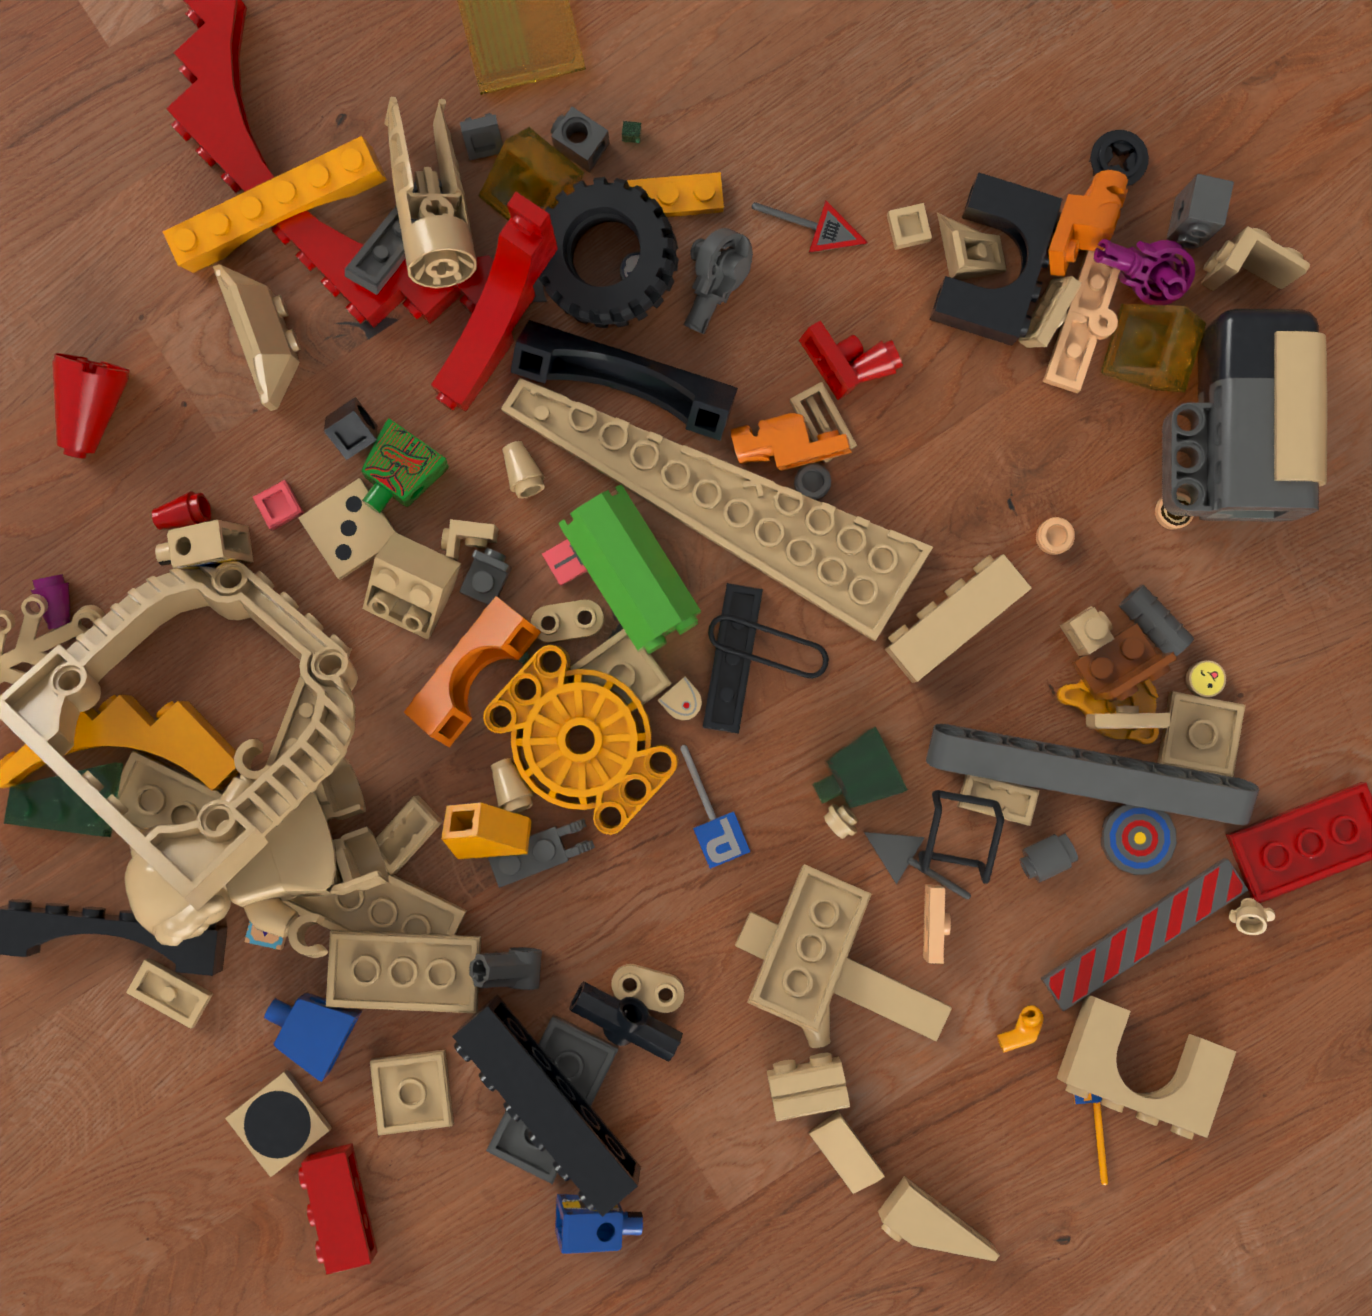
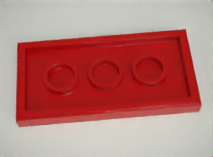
[1226,782,1372,903]

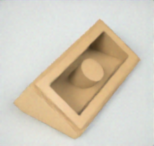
[809,1111,885,1194]

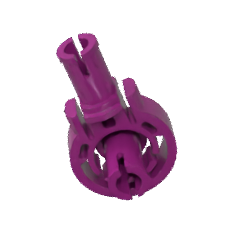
[1094,239,1195,306]

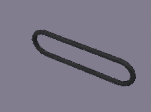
[708,614,829,679]

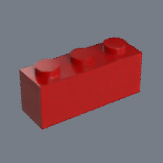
[298,1143,377,1275]

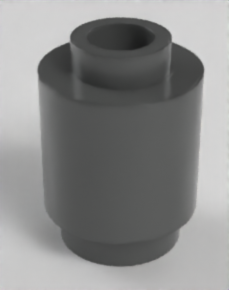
[1019,833,1078,883]

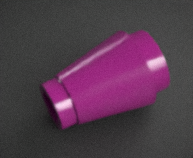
[31,574,71,630]

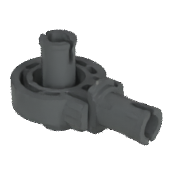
[683,228,753,334]

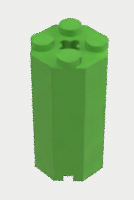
[558,484,701,655]

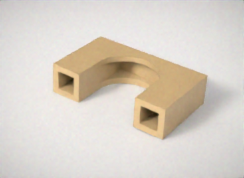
[1057,995,1236,1140]

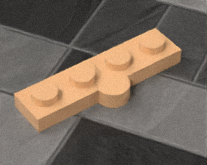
[1043,248,1120,393]

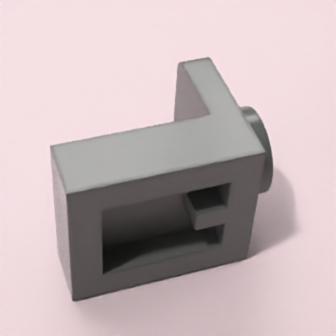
[459,547,512,605]

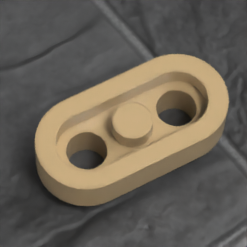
[531,600,604,643]
[611,964,684,1013]

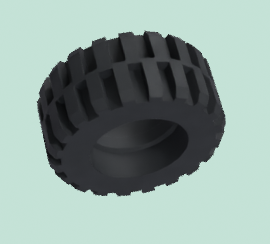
[538,177,679,328]

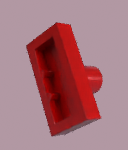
[799,320,863,400]

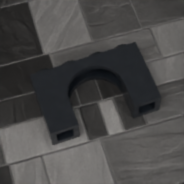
[929,172,1063,346]

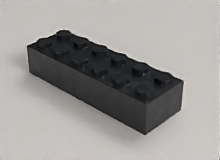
[452,995,641,1217]

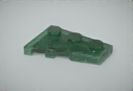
[4,762,123,837]

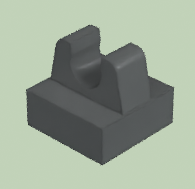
[460,113,505,160]

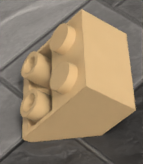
[362,532,461,639]

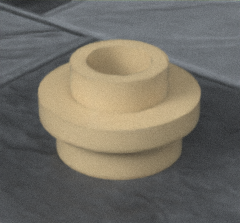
[824,804,858,839]

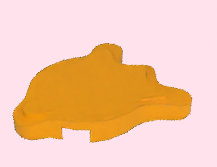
[1057,679,1159,744]

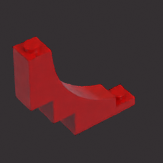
[431,192,558,412]

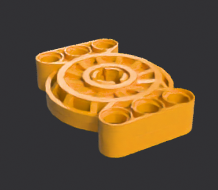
[483,645,679,835]

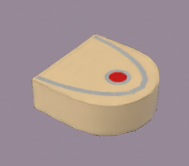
[658,676,702,720]

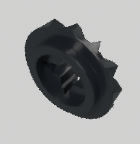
[1089,130,1149,186]

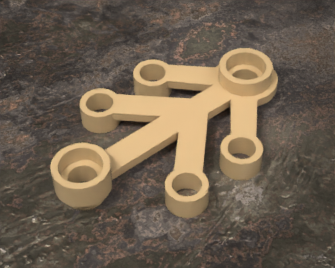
[0,594,105,684]

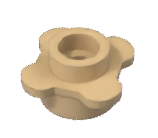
[1229,898,1275,935]

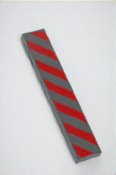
[1041,858,1248,1011]

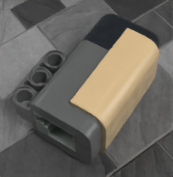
[1162,309,1327,522]

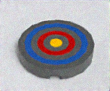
[1101,804,1177,875]

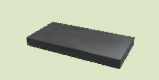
[486,1015,619,1184]

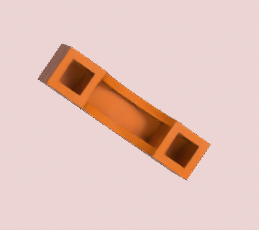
[404,596,541,748]

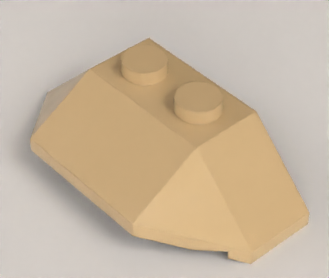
[213,264,301,411]

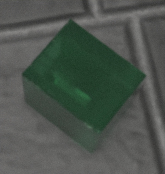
[622,121,642,143]

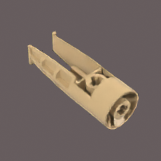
[384,97,477,288]

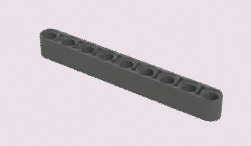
[926,724,1259,825]

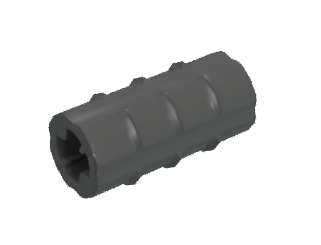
[1119,585,1195,656]

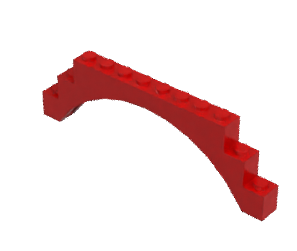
[166,0,494,328]

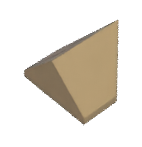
[937,213,1007,280]

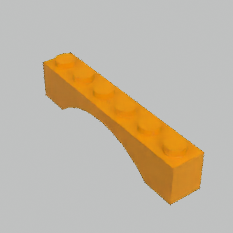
[163,136,387,273]

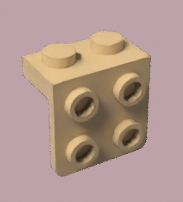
[1201,226,1310,291]

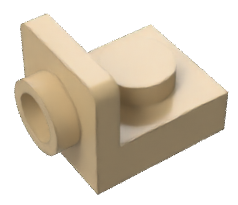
[441,519,499,560]

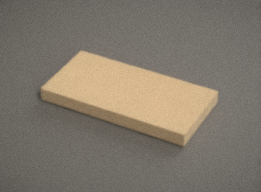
[747,864,872,1033]
[326,930,481,1013]

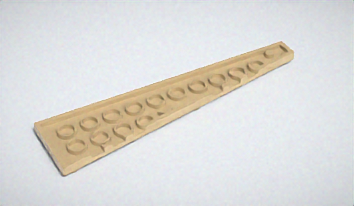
[501,378,933,641]

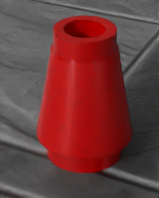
[849,340,903,383]
[152,491,211,530]

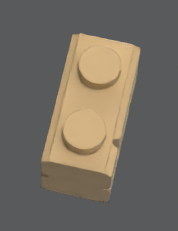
[767,1052,850,1121]

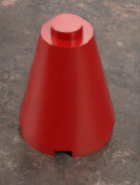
[52,353,130,459]

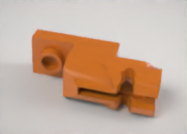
[1049,170,1128,277]
[730,413,852,471]

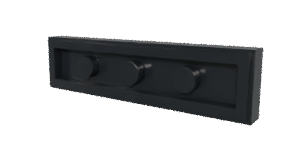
[702,583,763,734]

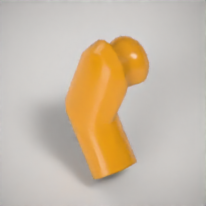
[997,1005,1044,1053]

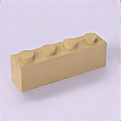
[885,554,1032,683]

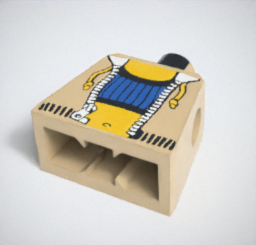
[155,520,254,570]

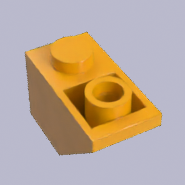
[441,803,531,859]

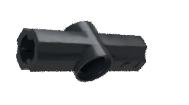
[569,981,683,1062]

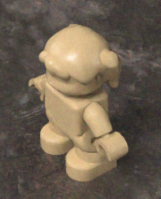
[124,739,389,958]

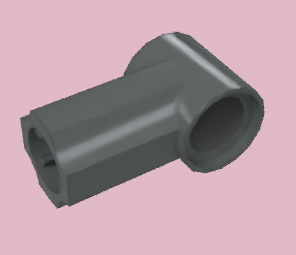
[469,947,542,990]

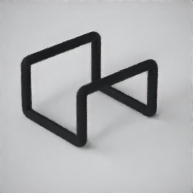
[918,790,1004,884]

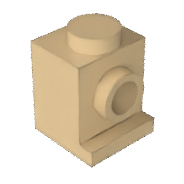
[1059,606,1115,656]

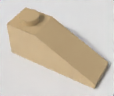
[878,1176,1000,1261]

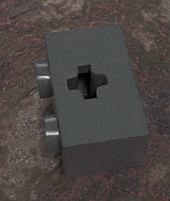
[1166,174,1234,249]

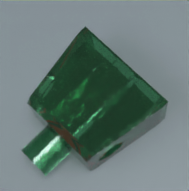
[812,727,908,808]

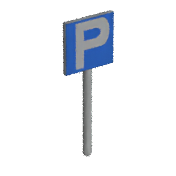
[680,745,750,869]

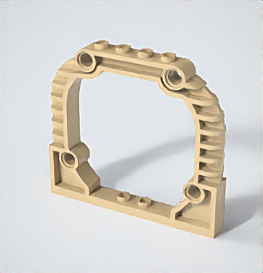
[0,561,358,911]

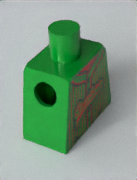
[361,418,449,514]

